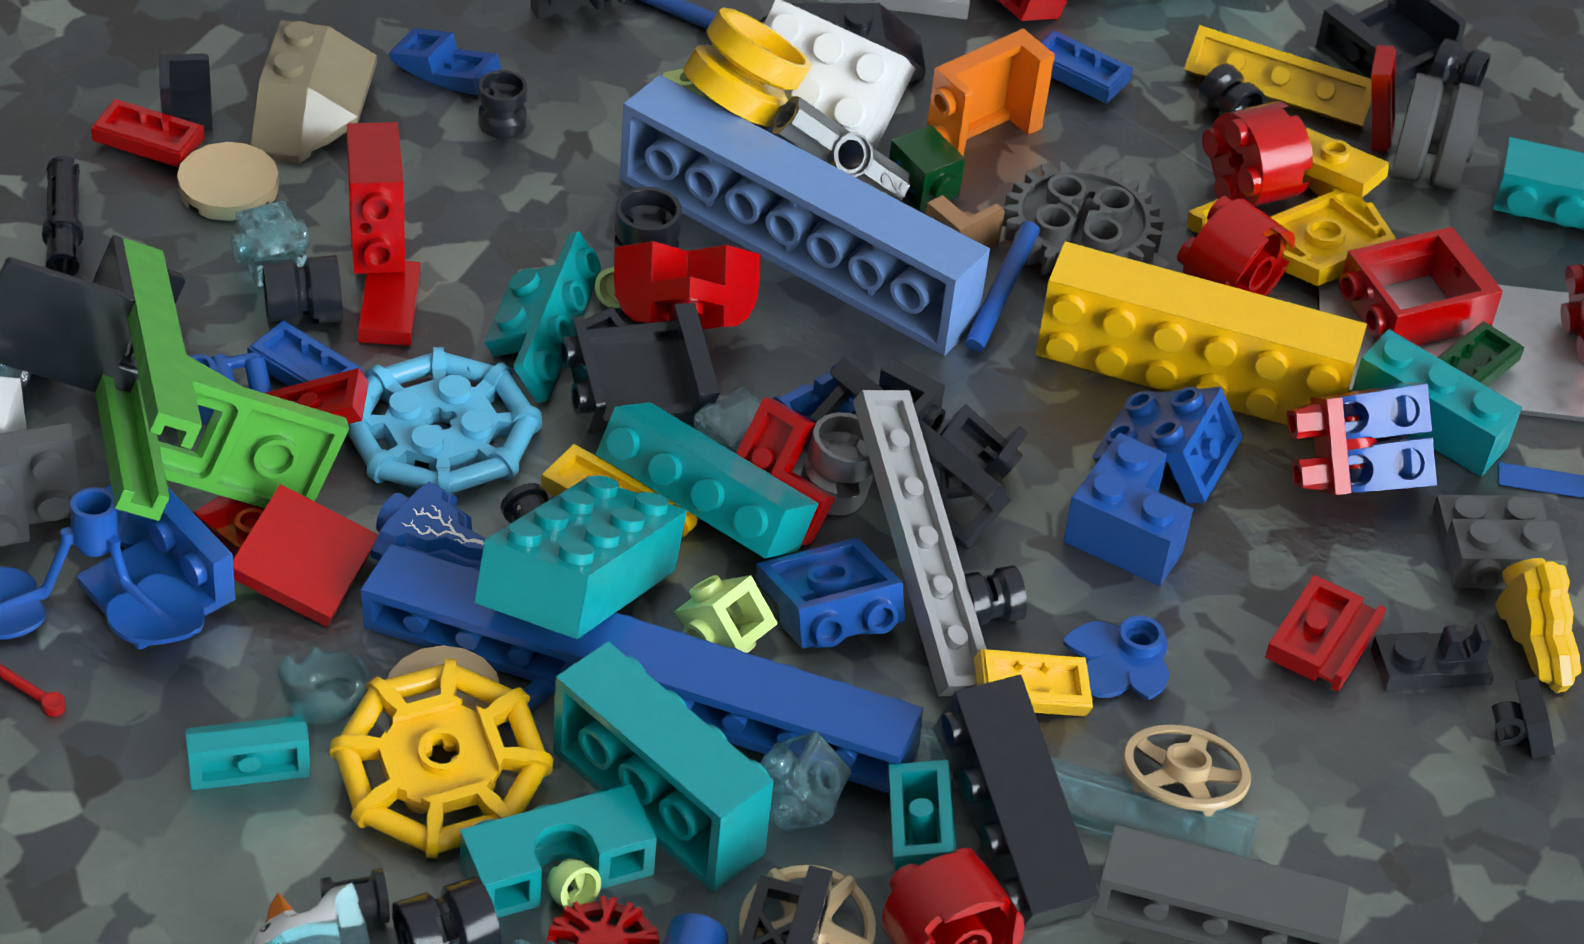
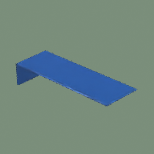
[1498,462,1584,498]

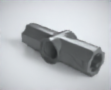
[772,96,910,201]

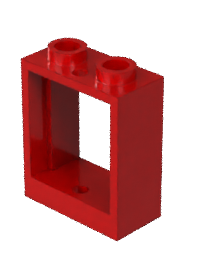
[347,122,405,274]
[1338,227,1503,346]

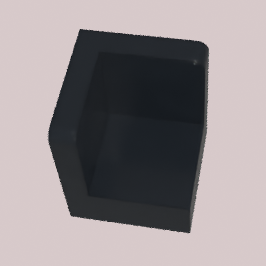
[159,53,213,131]

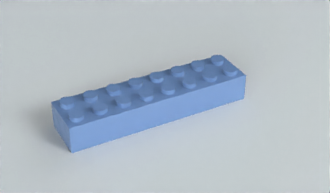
[619,75,990,356]

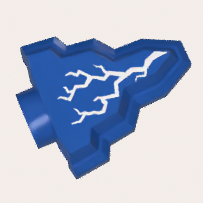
[370,481,486,571]

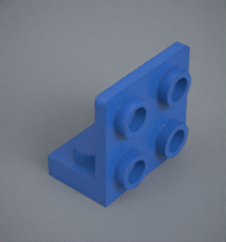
[1092,387,1243,503]
[77,487,235,650]

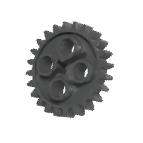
[1002,161,1164,275]

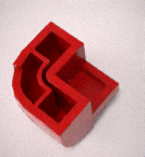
[613,241,760,330]

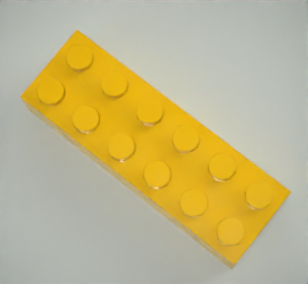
[1035,241,1367,426]

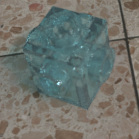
[230,200,310,290]
[760,731,852,834]

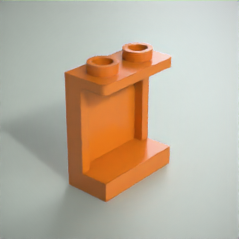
[927,29,1055,157]

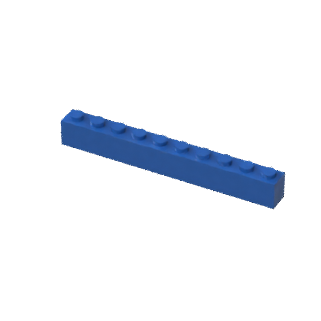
[361,544,923,793]

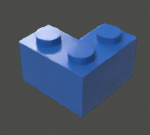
[1063,433,1194,586]

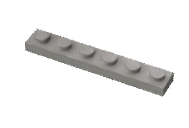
[853,390,986,696]

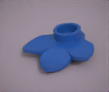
[1063,615,1169,700]

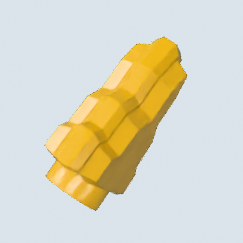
[1495,558,1581,693]

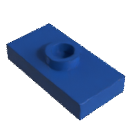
[1041,30,1133,104]
[247,320,363,386]

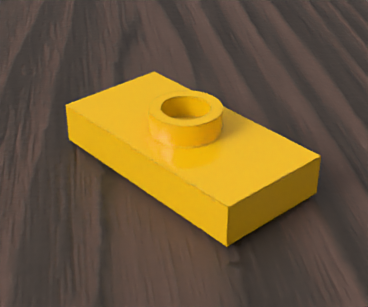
[1304,128,1389,198]
[973,649,1093,717]

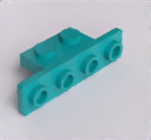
[484,231,601,403]

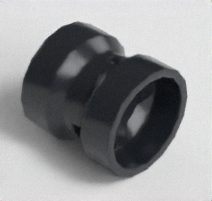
[1430,37,1491,87]
[1199,63,1265,116]
[478,70,527,138]
[964,565,1027,627]

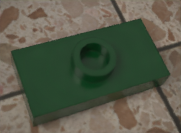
[1437,321,1525,386]

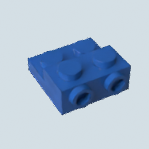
[756,537,905,649]

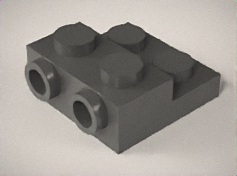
[0,422,80,546]
[1433,494,1568,589]

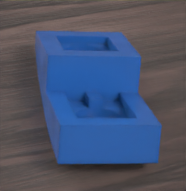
[389,28,501,95]

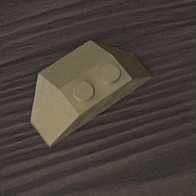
[251,20,377,164]

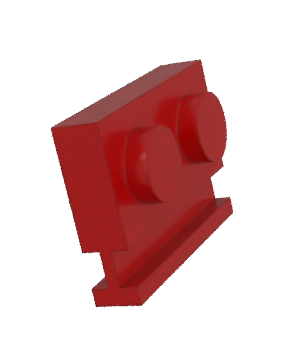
[1265,575,1387,692]

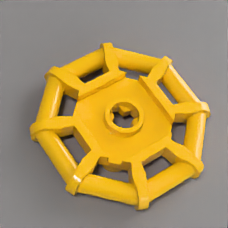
[329,658,553,859]

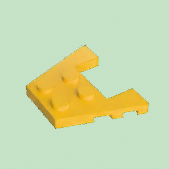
[1187,174,1396,286]

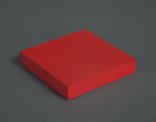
[233,484,379,627]

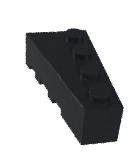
[933,674,1100,930]

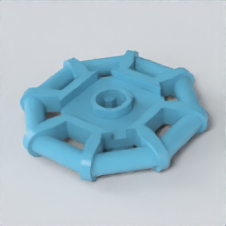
[346,347,542,494]

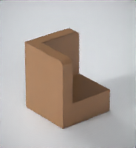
[926,195,1005,249]

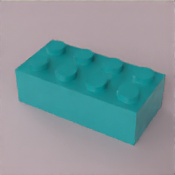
[474,475,687,639]
[553,641,774,893]

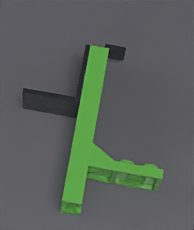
[0,235,349,521]

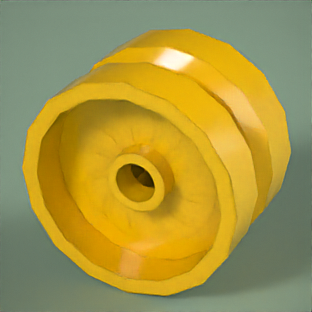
[683,7,812,127]

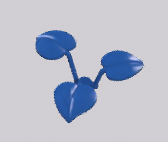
[0,484,205,645]

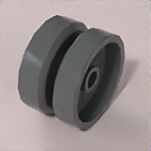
[1390,73,1484,191]

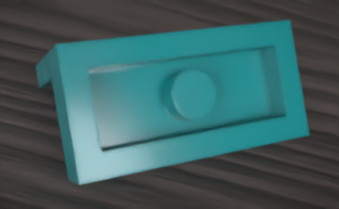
[185,716,310,790]

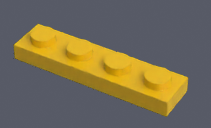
[1184,25,1371,129]

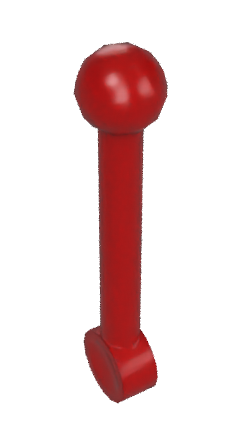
[0,664,66,717]

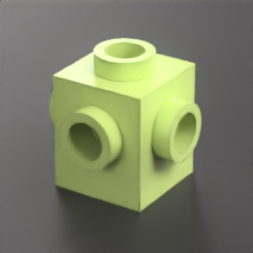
[674,575,778,653]

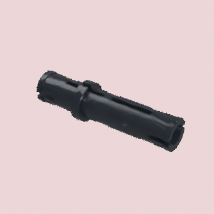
[42,156,84,276]

